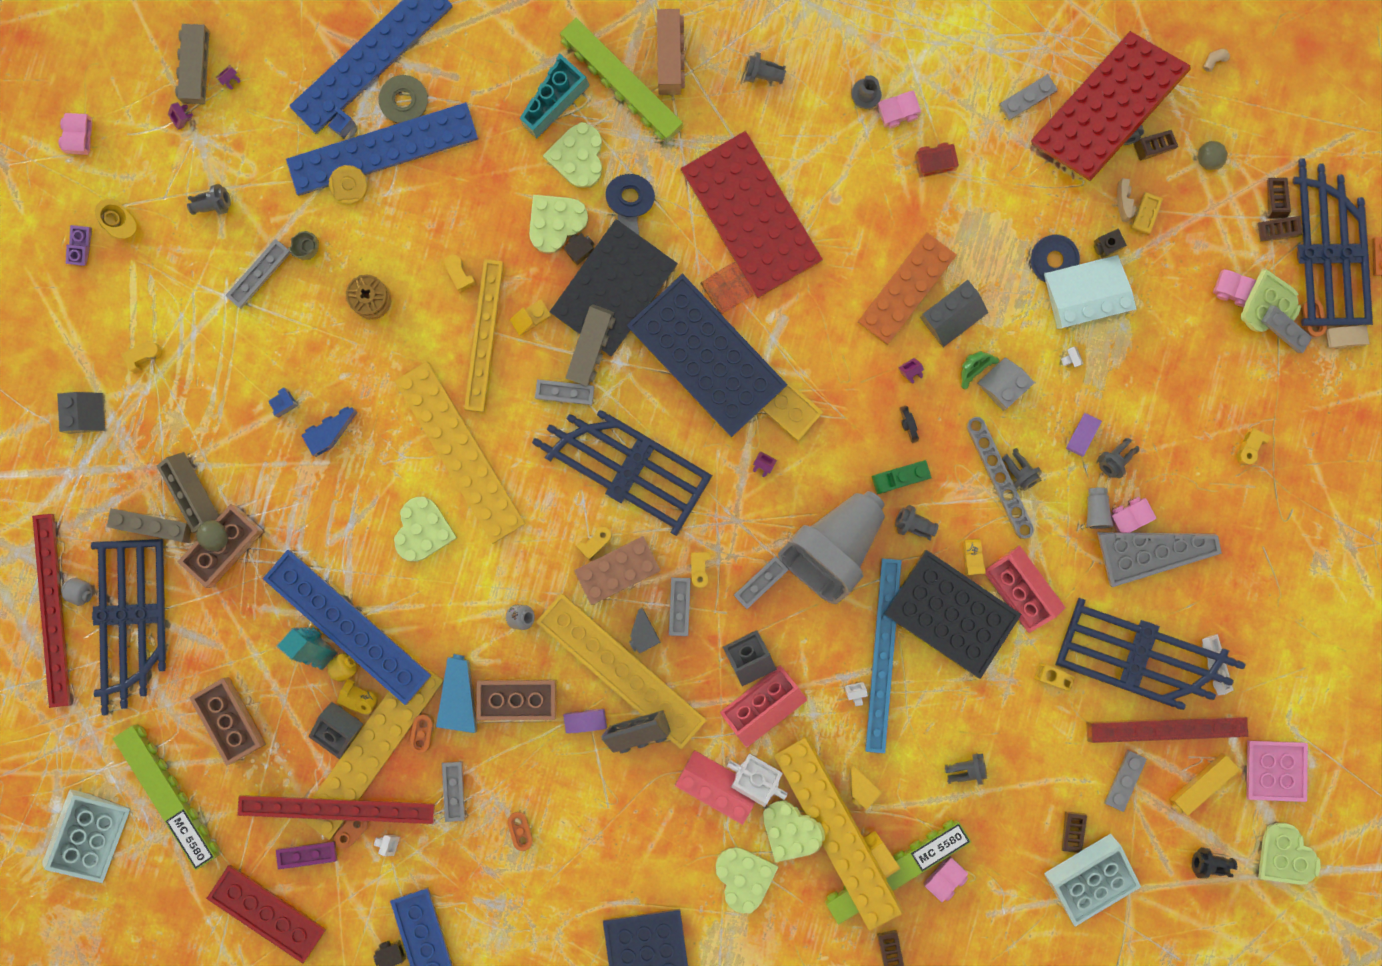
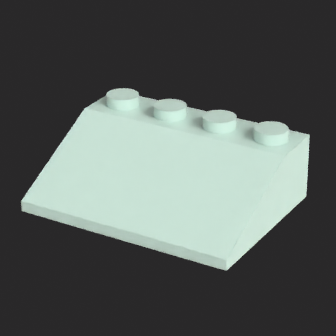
[1044,255,1136,329]
[42,789,130,883]
[1044,834,1141,926]

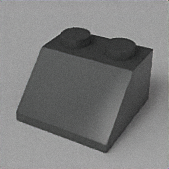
[57,392,105,434]
[629,608,661,654]
[723,630,777,687]
[309,702,363,759]

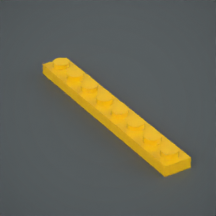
[464,259,504,412]

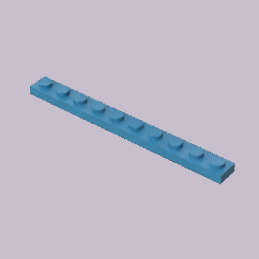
[865,558,902,753]

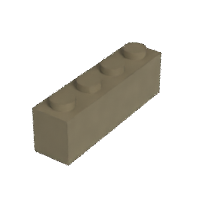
[175,24,209,104]
[566,304,616,386]
[156,452,219,533]
[107,508,191,543]

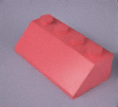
[985,545,1066,633]
[720,665,807,748]
[675,750,755,825]

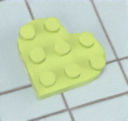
[543,122,602,188]
[529,195,588,254]
[1241,269,1301,332]
[394,497,457,561]
[763,800,825,862]
[1258,822,1321,885]
[716,847,778,914]

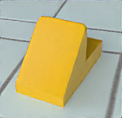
[510,299,551,336]

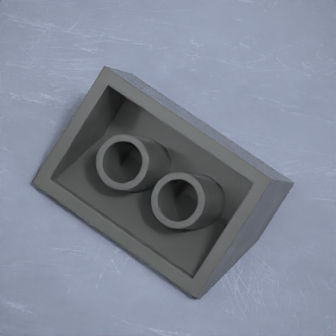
[920,280,988,347]
[601,710,671,753]

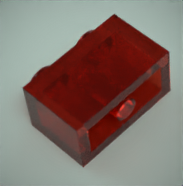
[915,142,959,178]

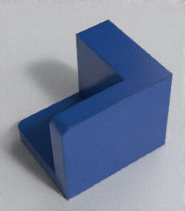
[328,107,356,138]
[269,388,298,418]

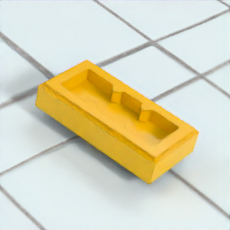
[1131,192,1163,235]

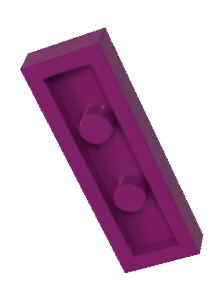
[276,841,337,870]

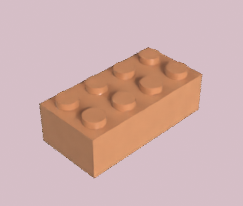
[657,9,685,95]
[177,504,264,588]
[574,536,661,605]
[189,677,266,766]
[477,680,557,720]

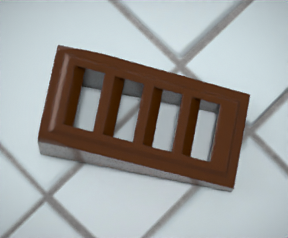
[1134,130,1178,161]
[1267,178,1291,218]
[1258,216,1302,242]
[1062,812,1087,853]
[877,930,904,966]

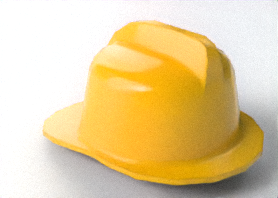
[95,199,136,239]

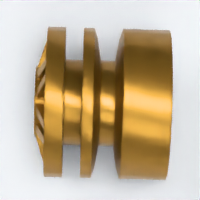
[346,274,391,320]

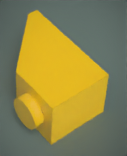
[850,764,882,810]
[864,831,901,878]

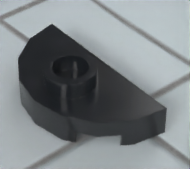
[899,406,919,443]

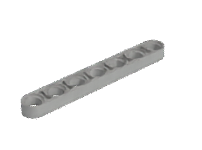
[967,417,1034,539]

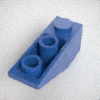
[302,407,357,457]

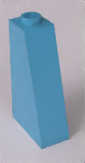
[436,654,477,733]

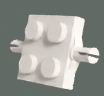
[726,754,788,807]

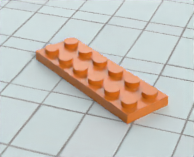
[857,232,957,345]

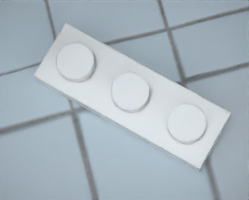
[1202,634,1233,695]

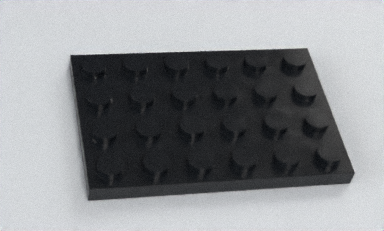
[550,219,678,357]
[884,550,1022,679]

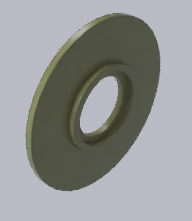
[379,75,428,123]

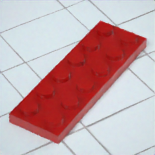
[206,865,326,964]

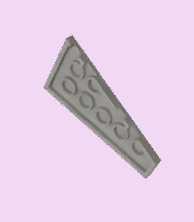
[1097,532,1222,587]

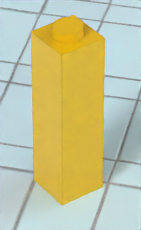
[1170,754,1240,816]

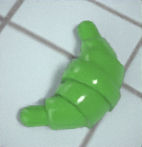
[961,351,999,389]

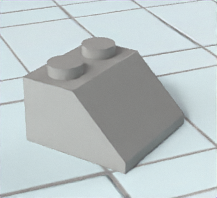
[977,357,1035,411]

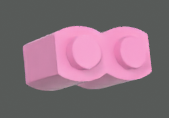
[877,91,921,128]
[59,113,92,155]
[1213,269,1256,307]
[1111,497,1157,533]
[923,856,968,902]

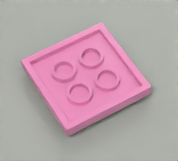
[1246,740,1308,802]

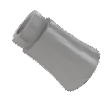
[1086,488,1114,529]

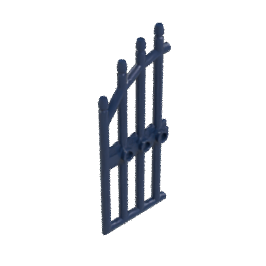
[1293,158,1373,326]
[532,410,713,536]
[91,539,166,716]
[1055,598,1246,710]

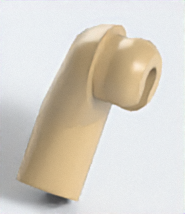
[1203,49,1230,72]

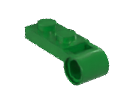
[871,460,932,495]

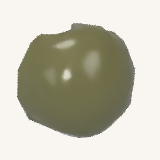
[1197,141,1228,170]
[288,231,319,260]
[196,520,228,552]

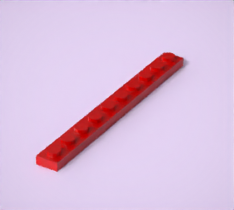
[32,514,71,708]
[237,795,435,824]

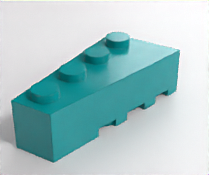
[520,53,589,139]
[277,627,338,670]

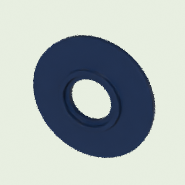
[606,174,655,217]
[1030,234,1080,282]

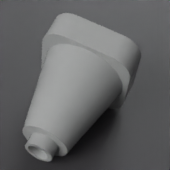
[778,491,885,604]

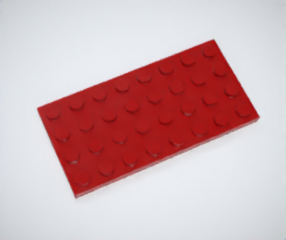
[1031,31,1191,181]
[681,131,823,299]

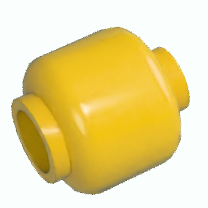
[328,653,357,682]

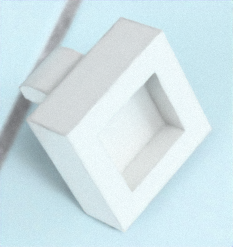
[1061,347,1084,367]
[845,682,868,706]
[374,835,400,856]

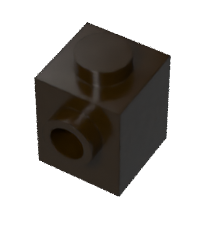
[1094,228,1127,258]
[564,233,594,265]
[373,940,406,966]

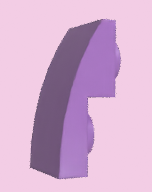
[66,225,92,266]
[1066,413,1102,457]
[563,709,607,733]

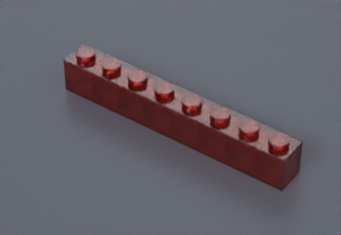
[1086,716,1248,743]

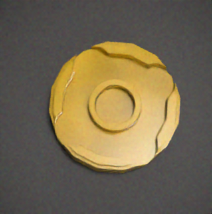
[329,165,367,204]

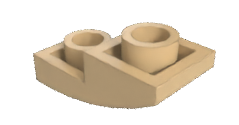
[1117,178,1136,222]
[1326,326,1370,348]

